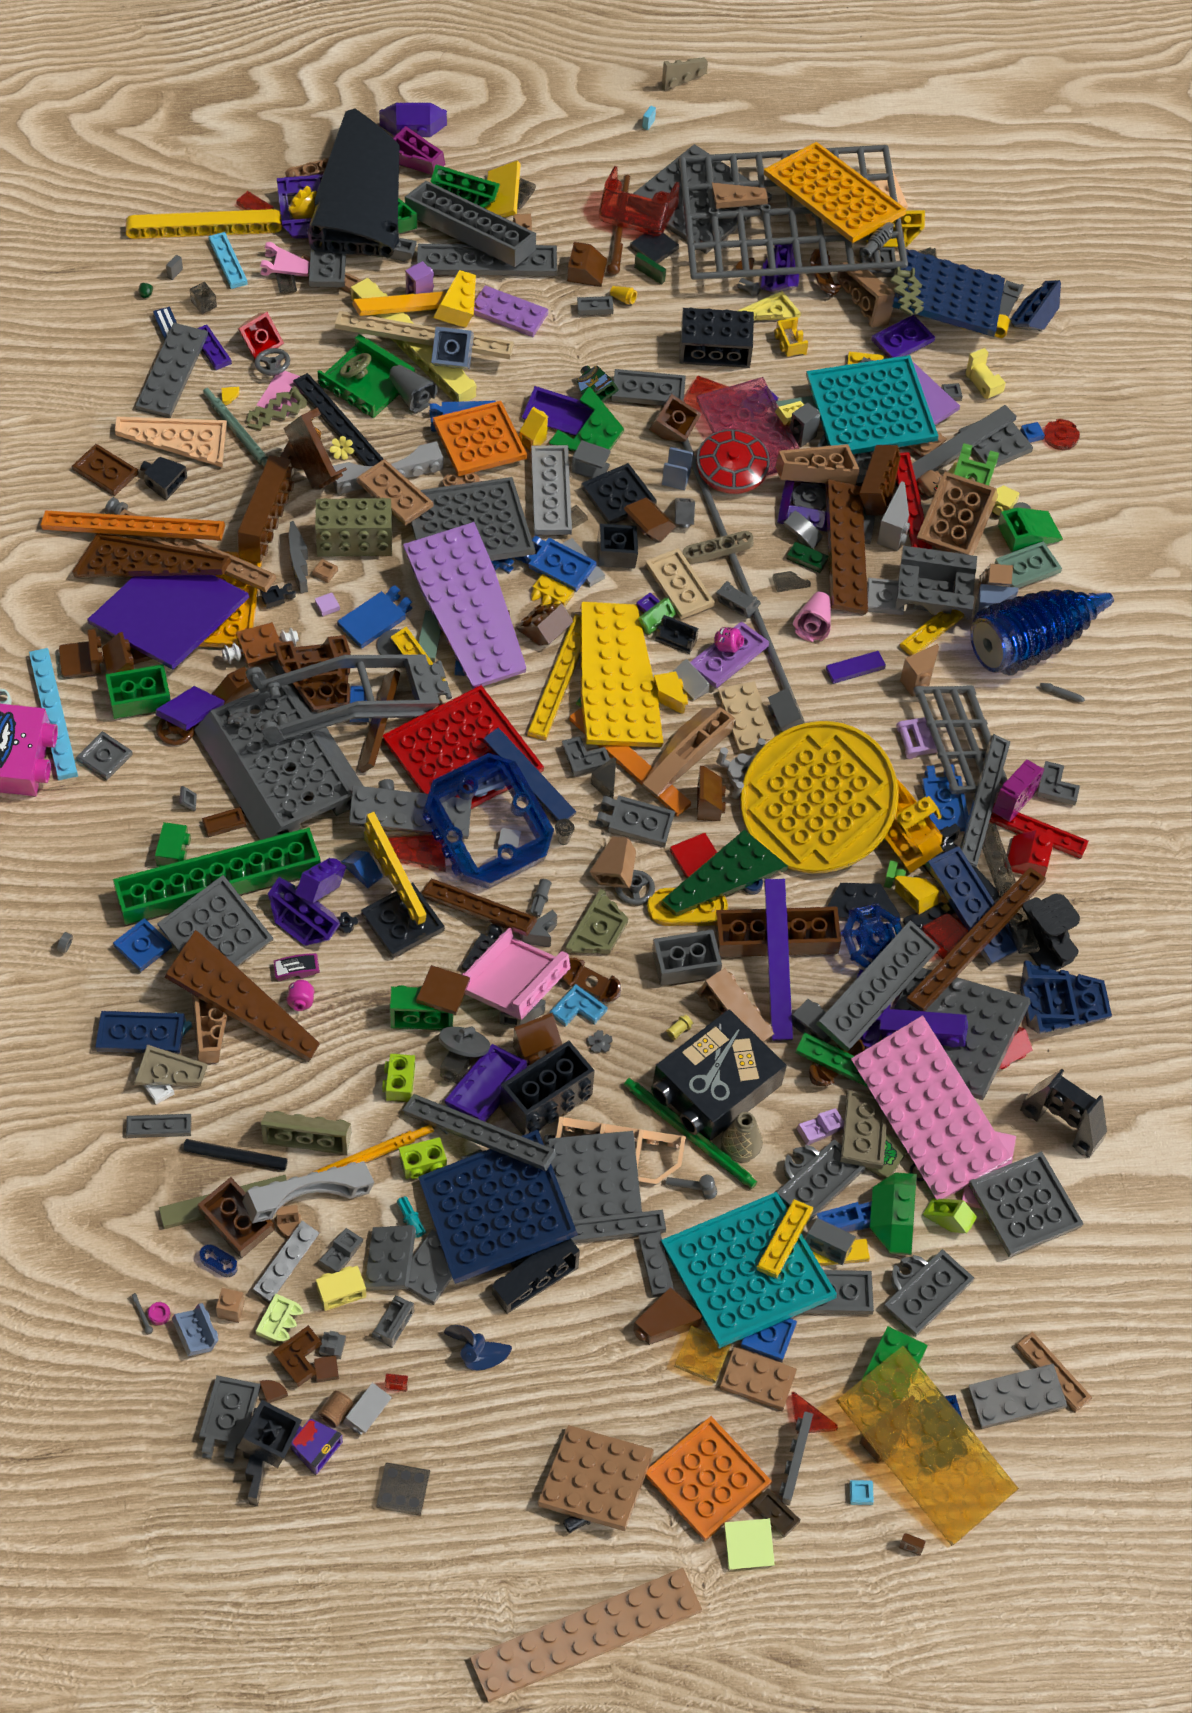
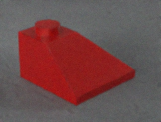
[238,312,284,360]

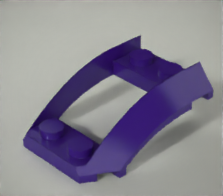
[277,174,323,239]
[777,480,827,532]

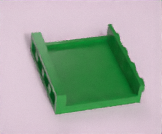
[317,334,415,418]

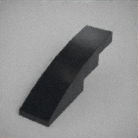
[243,1408,265,1506]

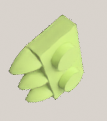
[256,1294,304,1343]

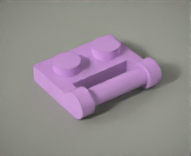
[896,717,937,759]

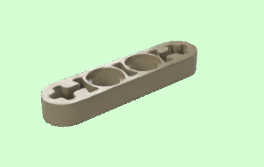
[683,531,754,564]

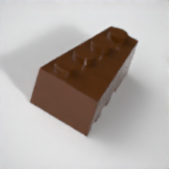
[860,445,901,515]

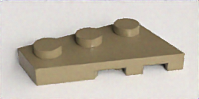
[662,57,708,91]
[134,1045,208,1086]

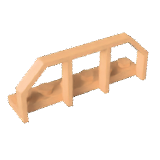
[556,1117,686,1184]

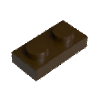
[751,1488,801,1538]

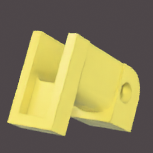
[965,348,1006,399]

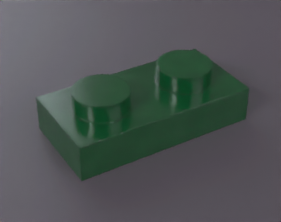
[787,542,829,573]

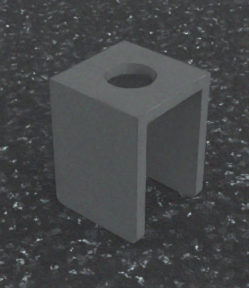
[572,440,611,479]

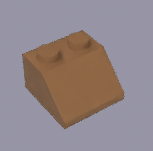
[900,644,939,697]

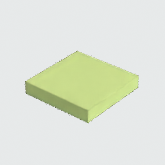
[724,1518,775,1570]

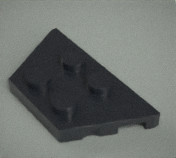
[827,883,901,922]

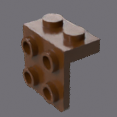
[59,629,103,678]

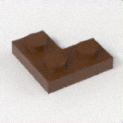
[272,1325,322,1387]

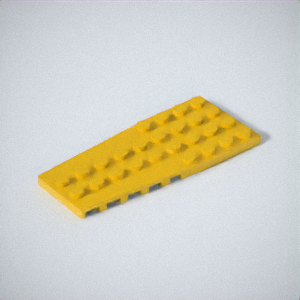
[580,602,664,748]

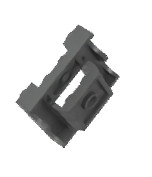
[896,546,977,620]

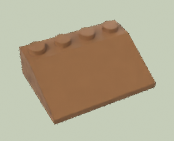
[917,471,998,555]

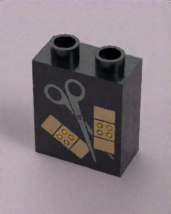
[651,1009,787,1141]

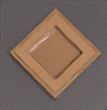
[312,559,338,583]

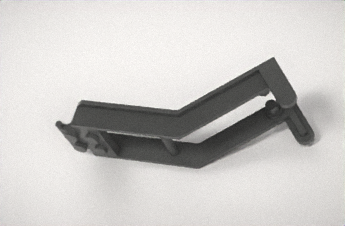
[245,655,452,745]

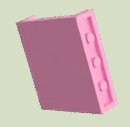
[462,928,570,1020]

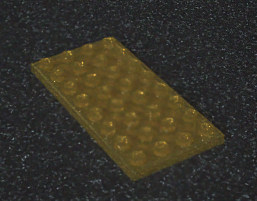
[836,1346,1019,1546]

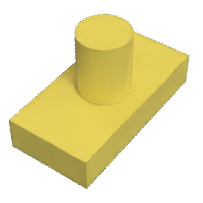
[775,401,804,428]

